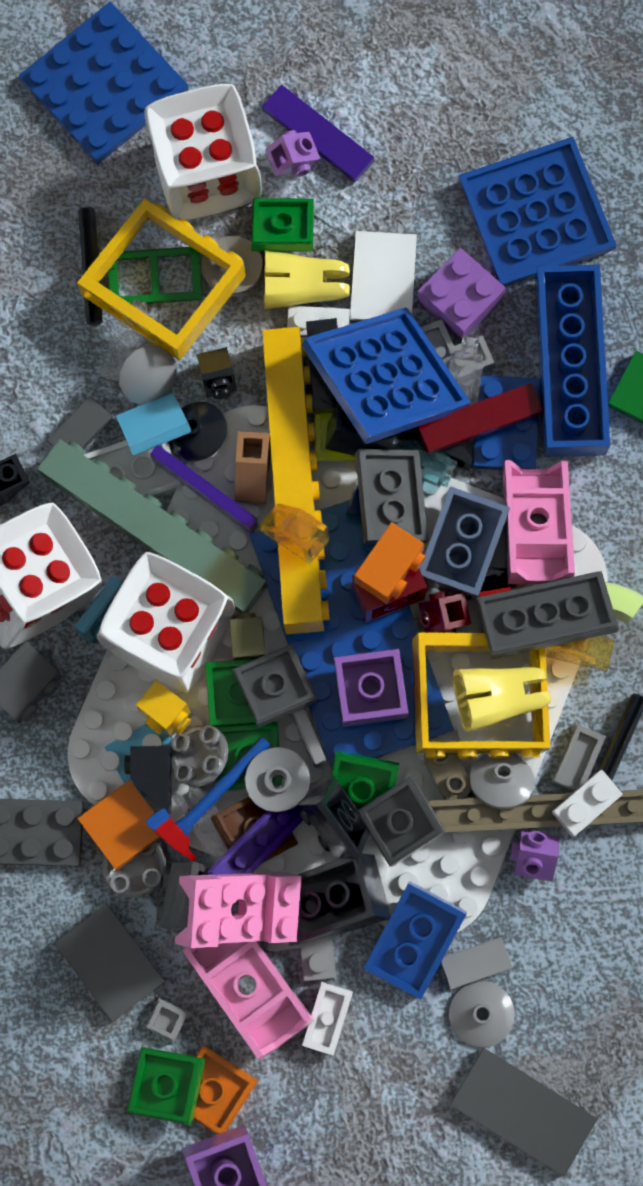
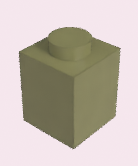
[230,613,266,660]

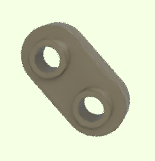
[424,740,471,800]

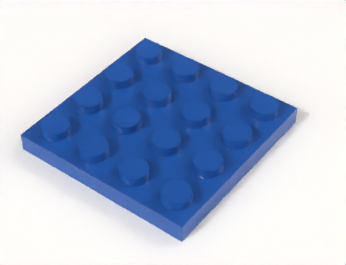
[19,1,189,165]
[458,137,617,287]
[302,307,471,444]

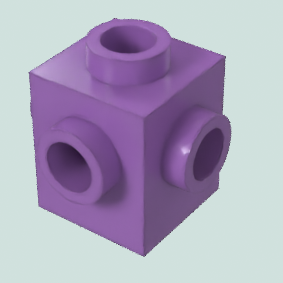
[265,130,320,178]
[509,829,560,881]

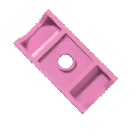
[502,460,575,584]
[175,872,301,948]
[182,912,315,1060]

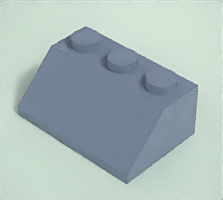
[420,486,510,597]

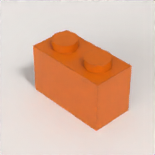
[354,522,426,604]

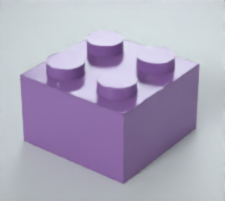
[417,247,506,343]
[334,649,408,727]
[181,1125,266,1186]

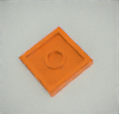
[77,779,161,871]
[193,1045,258,1135]

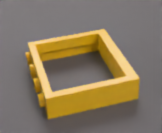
[77,198,246,361]
[412,633,550,759]

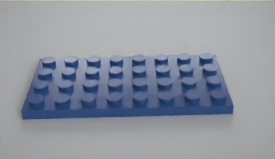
[249,499,454,770]

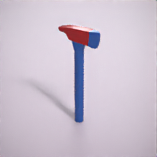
[146,737,270,861]

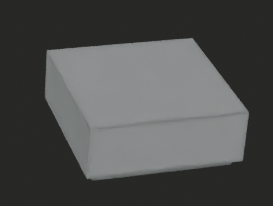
[145,998,189,1042]

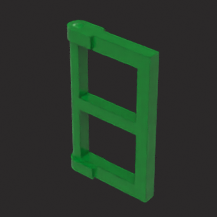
[108,246,203,305]

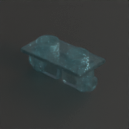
[396,437,457,488]

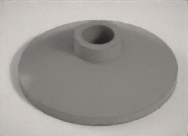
[201,236,263,295]
[245,747,310,812]
[470,754,535,809]
[449,981,515,1047]

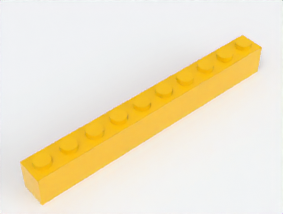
[262,327,330,634]

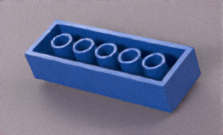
[535,265,610,457]

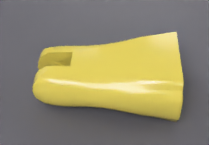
[264,250,350,310]
[453,667,551,732]

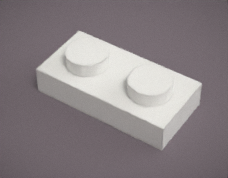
[287,306,350,338]
[552,769,623,837]
[302,982,353,1056]

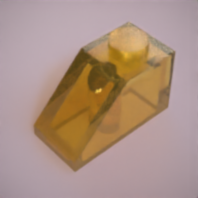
[258,503,329,565]
[546,635,615,672]

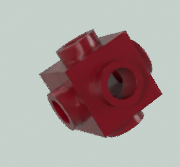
[418,590,472,633]

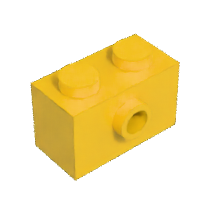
[136,680,191,737]

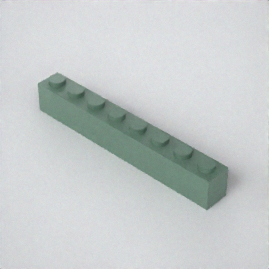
[37,439,267,614]

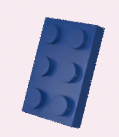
[473,375,540,470]
[363,881,467,1000]

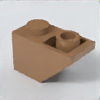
[234,431,271,504]

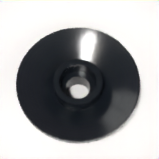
[169,402,227,461]

